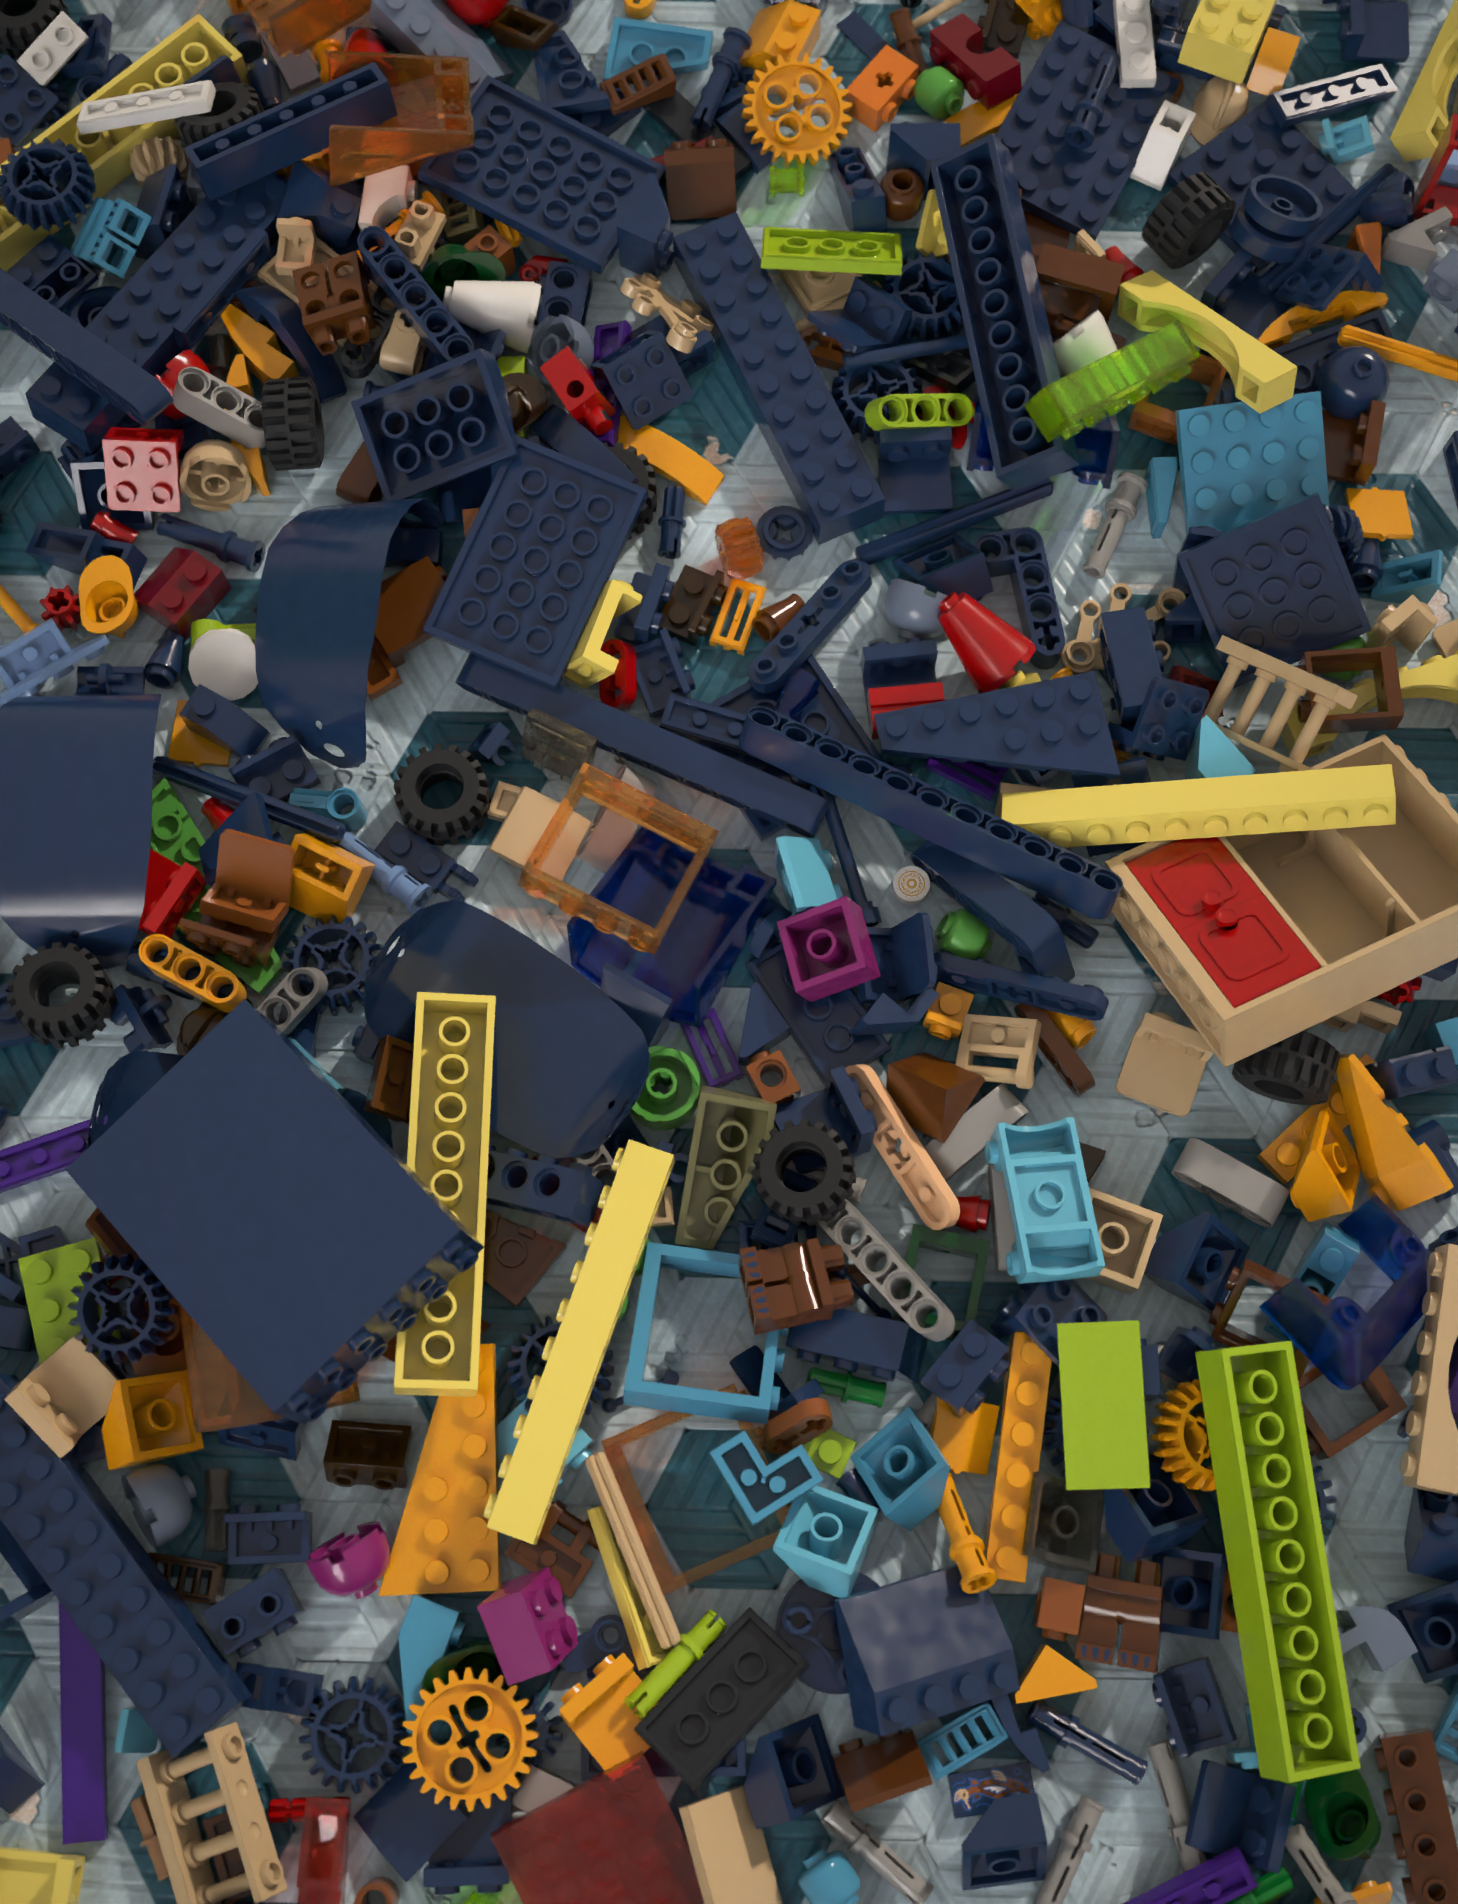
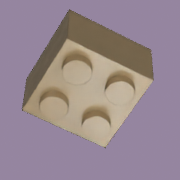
[1085,1187,1163,1295]

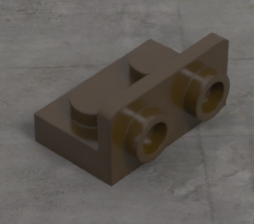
[977,0,1029,59]
[660,564,728,647]
[323,1420,412,1490]

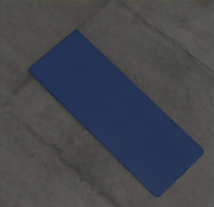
[837,12,892,60]

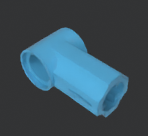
[289,788,367,832]

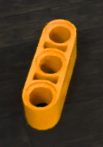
[139,934,246,1012]

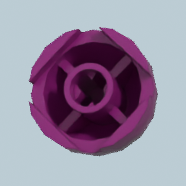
[306,1521,390,1599]

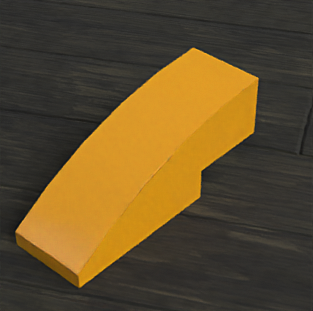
[221,304,299,384]

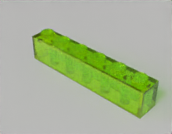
[1024,320,1201,443]

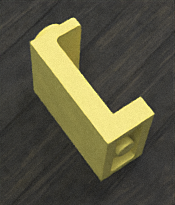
[563,579,643,689]
[0,1846,86,1904]

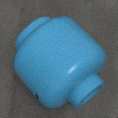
[798,1847,861,1904]

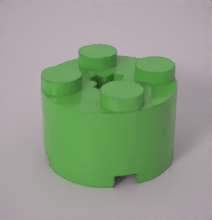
[630,1046,701,1131]

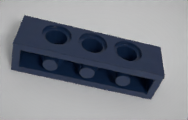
[486,1144,605,1227]

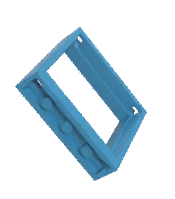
[624,1242,788,1424]

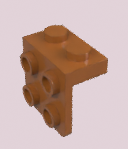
[199,829,295,934]

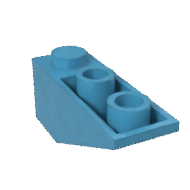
[1263,1220,1360,1348]
[398,1594,467,1734]

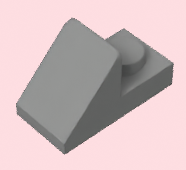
[1381,206,1453,271]

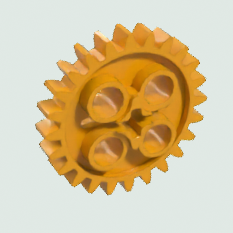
[741,52,852,169]
[401,1667,539,1812]

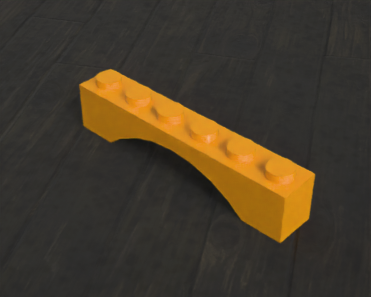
[983,1331,1052,1583]

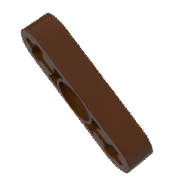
[1014,1003,1095,1097]

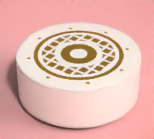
[892,866,930,905]

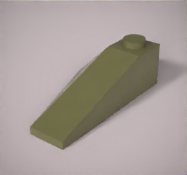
[674,1085,777,1250]

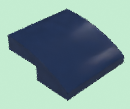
[353,1762,469,1882]

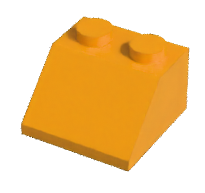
[740,0,821,73]

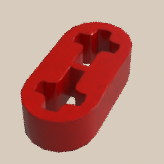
[599,639,637,710]

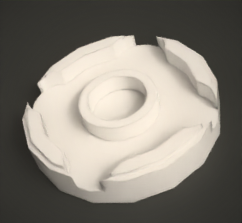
[188,628,258,701]

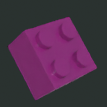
[777,896,881,1002]
[477,1567,578,1686]

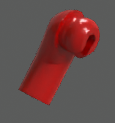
[519,255,569,283]

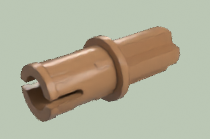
[131,1794,169,1881]

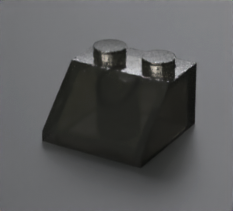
[1022,1472,1104,1572]

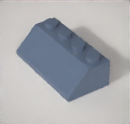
[370,0,514,112]

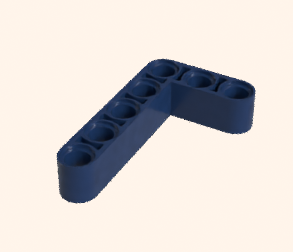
[910,840,1075,982]

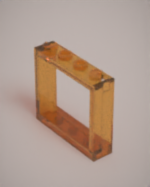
[518,762,719,955]
[601,1383,793,1595]

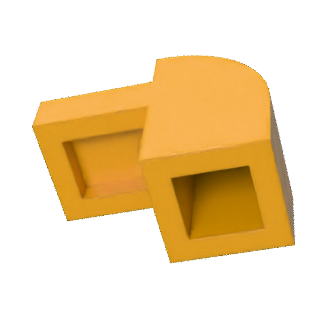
[1246,27,1301,96]

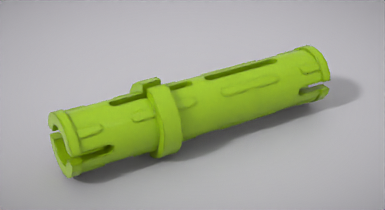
[624,1609,727,1719]

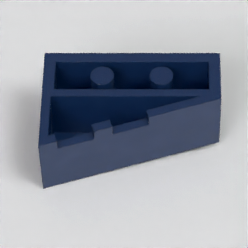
[785,1309,928,1384]

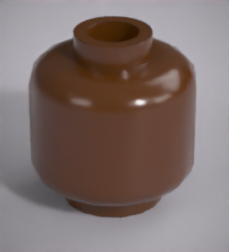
[880,168,924,222]

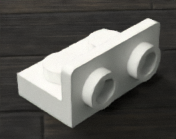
[17,11,88,86]

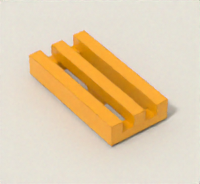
[710,577,766,656]

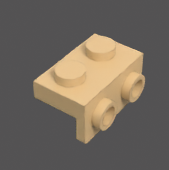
[1366,594,1438,653]

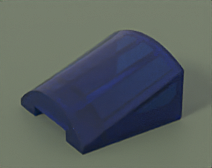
[567,820,777,1027]

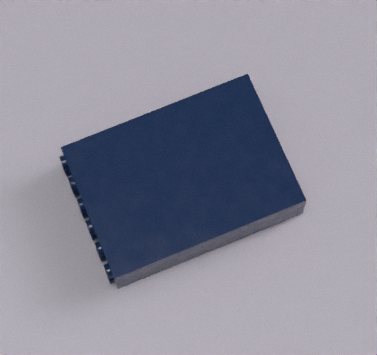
[66,999,484,1425]

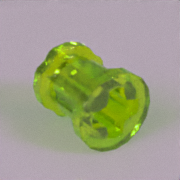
[769,164,805,198]

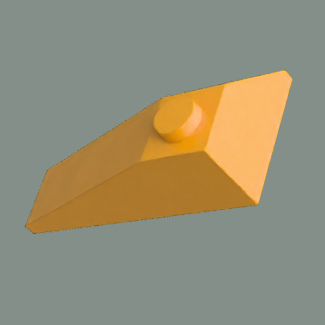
[1336,1053,1454,1211]

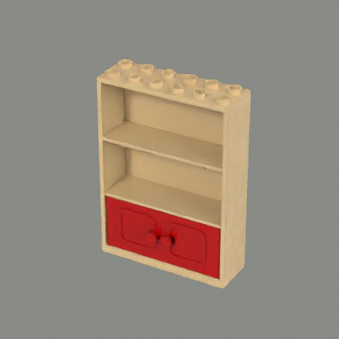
[1105,734,1458,1067]

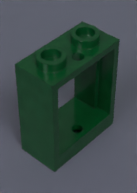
[892,1224,991,1341]

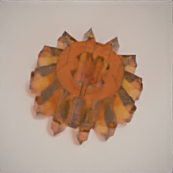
[715,517,764,580]

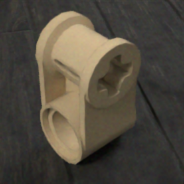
[379,303,427,377]

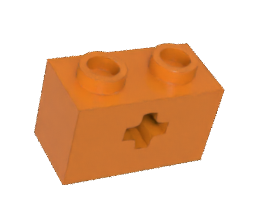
[844,44,919,133]

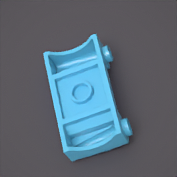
[985,1117,1105,1284]

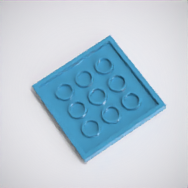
[1175,391,1329,534]

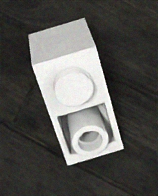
[1130,100,1196,191]

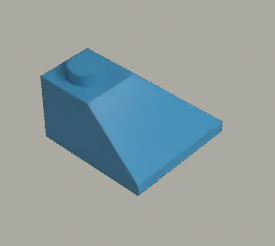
[850,1406,950,1531]

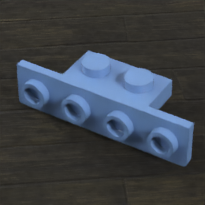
[0,618,110,709]

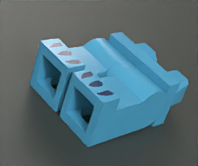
[70,197,152,279]

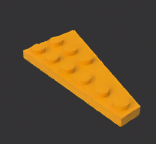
[378,1343,501,1596]

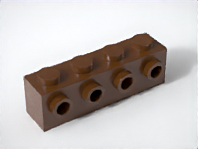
[1373,1728,1458,1904]

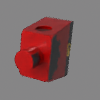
[539,346,616,436]

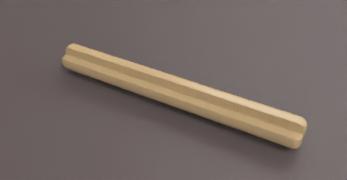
[585,1451,681,1648]

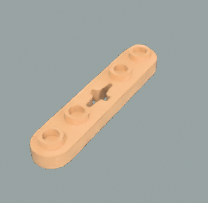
[845,1064,960,1230]

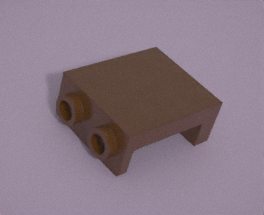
[374,556,448,668]

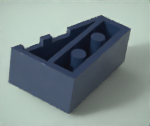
[1097,606,1164,728]

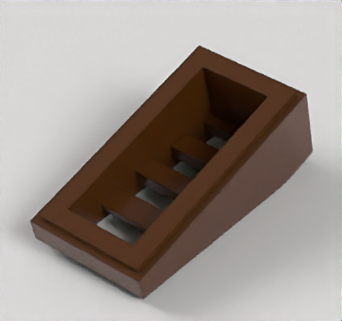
[600,53,677,115]

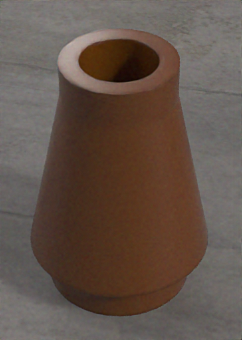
[752,594,805,643]

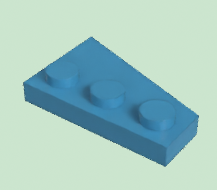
[603,17,714,81]

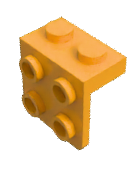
[559,1652,659,1778]

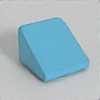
[114,1706,158,1753]

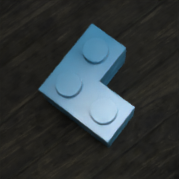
[710,1430,823,1526]

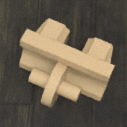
[394,200,447,272]

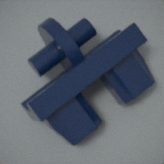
[75,663,146,695]
[110,984,173,1053]

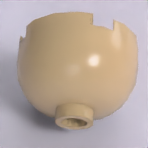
[179,439,252,511]

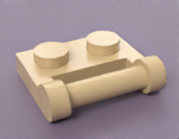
[955,1014,1042,1089]

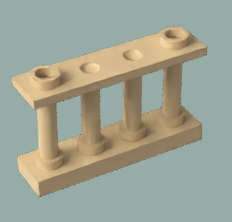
[1200,635,1358,772]
[136,1722,288,1904]

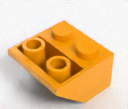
[289,833,375,924]

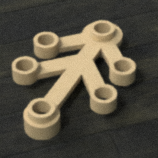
[620,272,714,354]
[1061,583,1186,674]

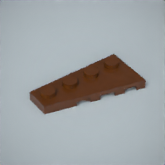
[483,1209,567,1308]

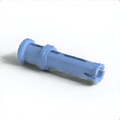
[330,829,433,914]

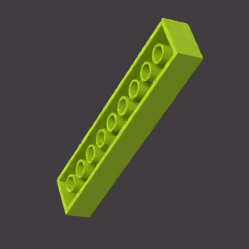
[1195,1341,1361,1783]

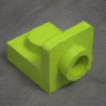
[803,1429,856,1479]

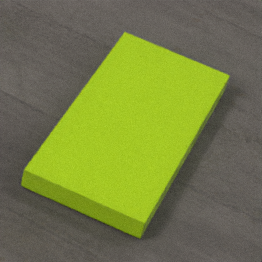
[761,227,902,275]
[1057,1320,1151,1490]

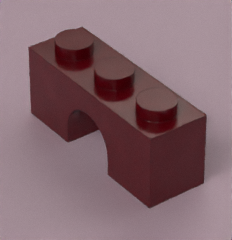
[929,13,1022,110]

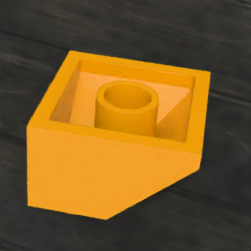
[1290,1104,1361,1222]
[102,1370,204,1471]

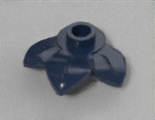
[563,1615,645,1682]

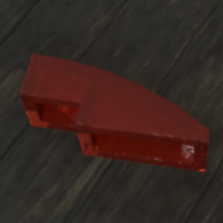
[296,1797,349,1904]

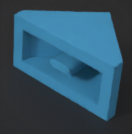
[1371,549,1443,604]

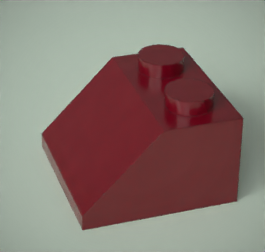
[134,547,231,641]

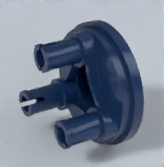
[776,1572,880,1694]

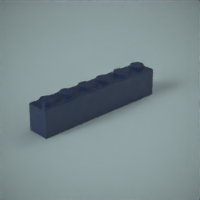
[184,62,398,201]

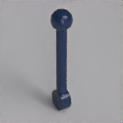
[833,1264,891,1319]
[602,1370,679,1414]

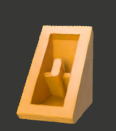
[1010,1644,1098,1704]

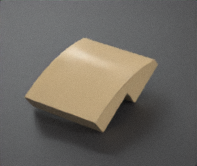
[488,786,591,887]

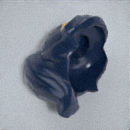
[1360,171,1415,230]

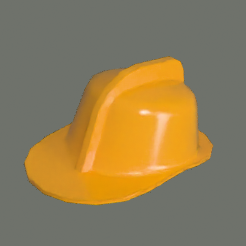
[78,555,139,638]

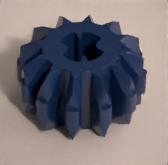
[494,1694,564,1767]

